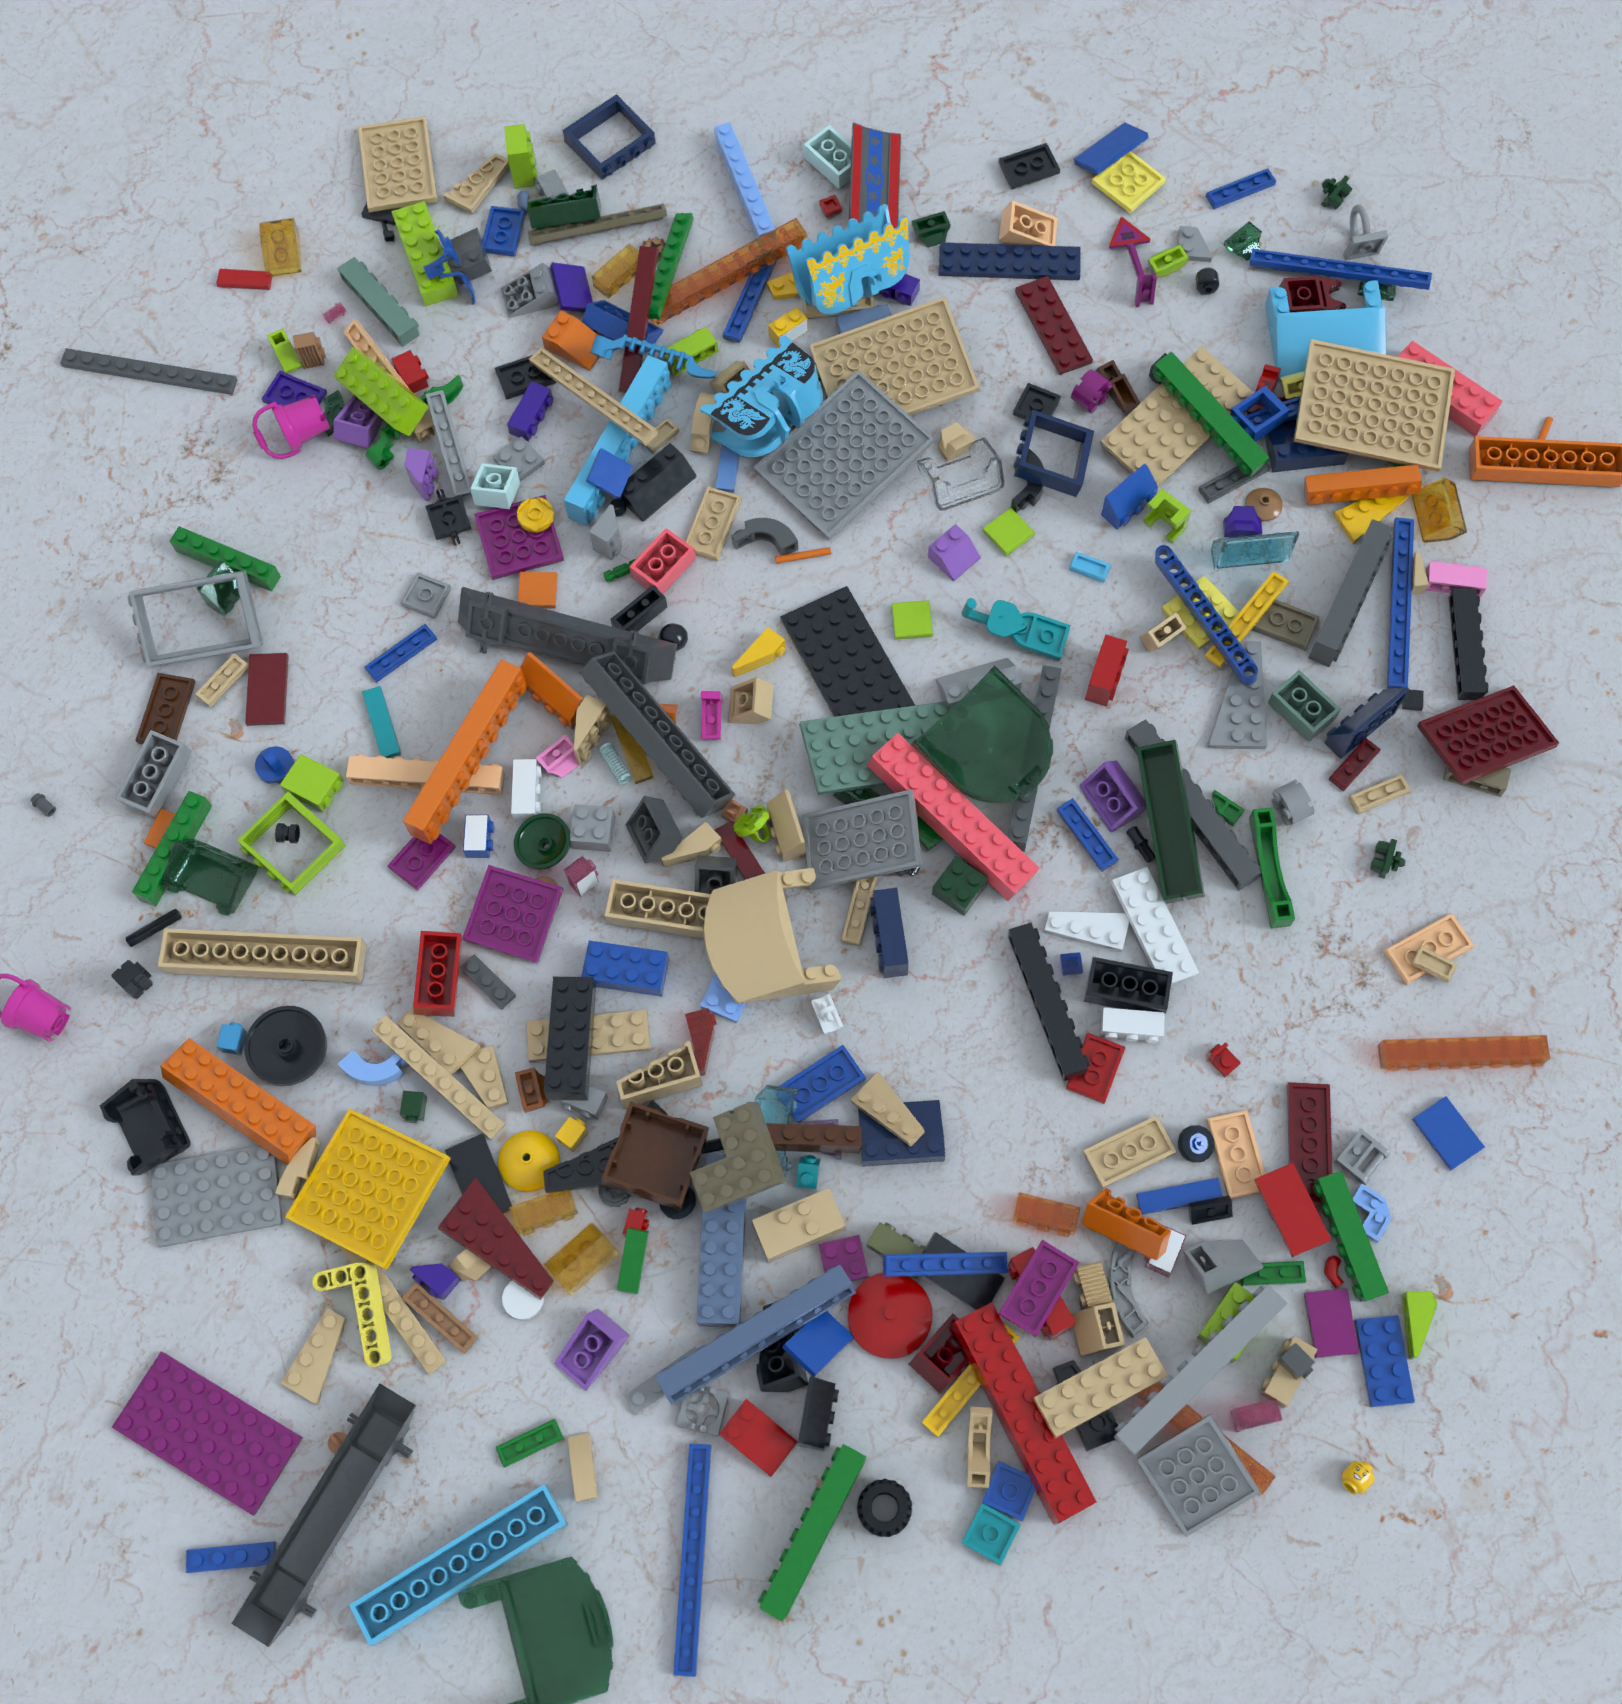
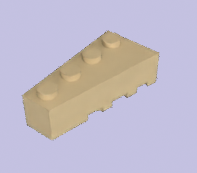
[616,1041,703,1109]

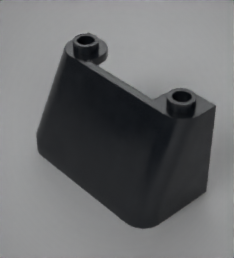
[100,1079,191,1176]

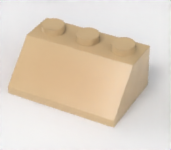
[766,789,806,862]

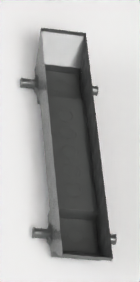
[458,587,677,685]
[231,1383,416,1647]

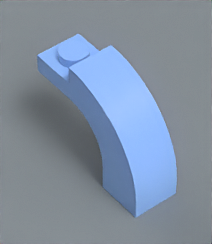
[338,1050,407,1086]

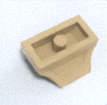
[938,422,978,462]
[449,1249,492,1282]

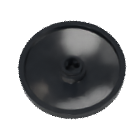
[244,1006,327,1086]

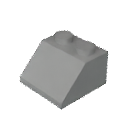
[589,504,622,560]

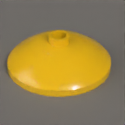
[498,1130,560,1192]

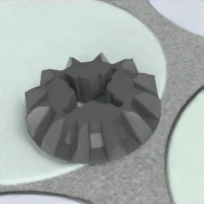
[599,1186,631,1207]

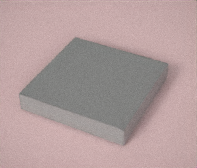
[401,572,451,619]

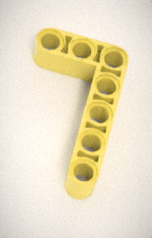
[312,1262,392,1367]

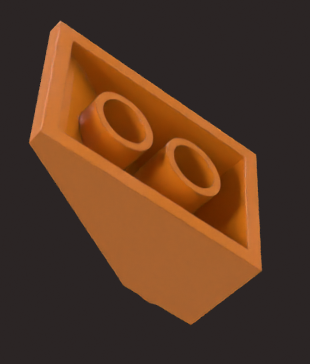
[542,310,599,371]

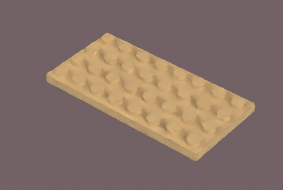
[1100,346,1254,487]

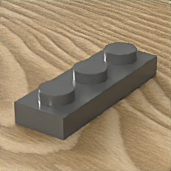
[460,954,516,1010]

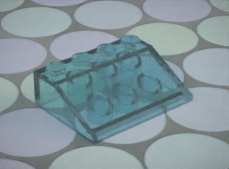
[1211,531,1299,569]

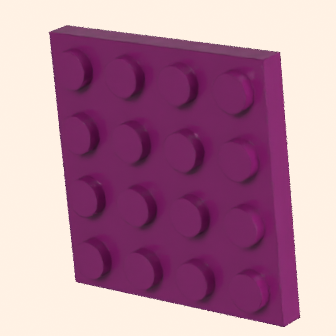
[474,495,564,580]
[462,865,564,963]

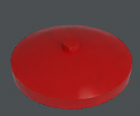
[848,1273,932,1359]

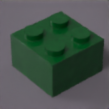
[932,856,988,916]

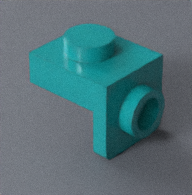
[796,1155,820,1189]

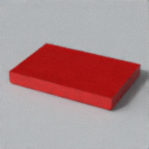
[1066,1033,1125,1104]

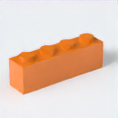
[1082,1188,1171,1261]

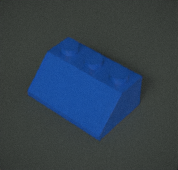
[1101,463,1158,529]

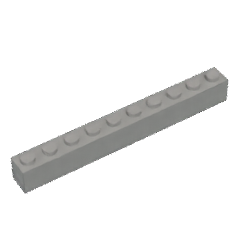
[1114,1284,1288,1457]

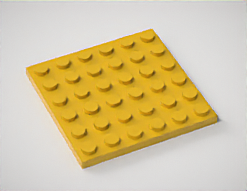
[285,1108,451,1270]

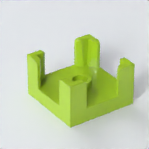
[1143,489,1191,543]

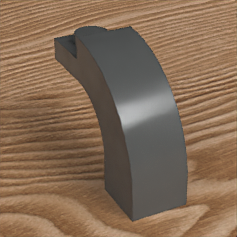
[731,518,798,555]

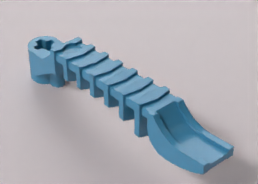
[590,334,716,379]

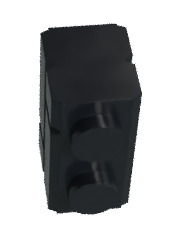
[111,960,153,999]

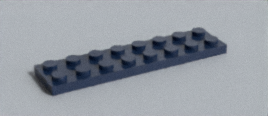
[939,242,1081,281]

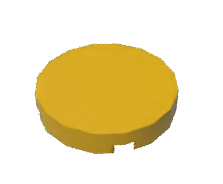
[517,497,554,533]

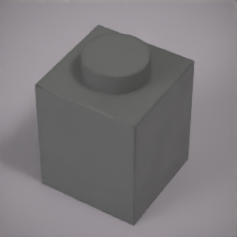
[1277,1343,1315,1380]

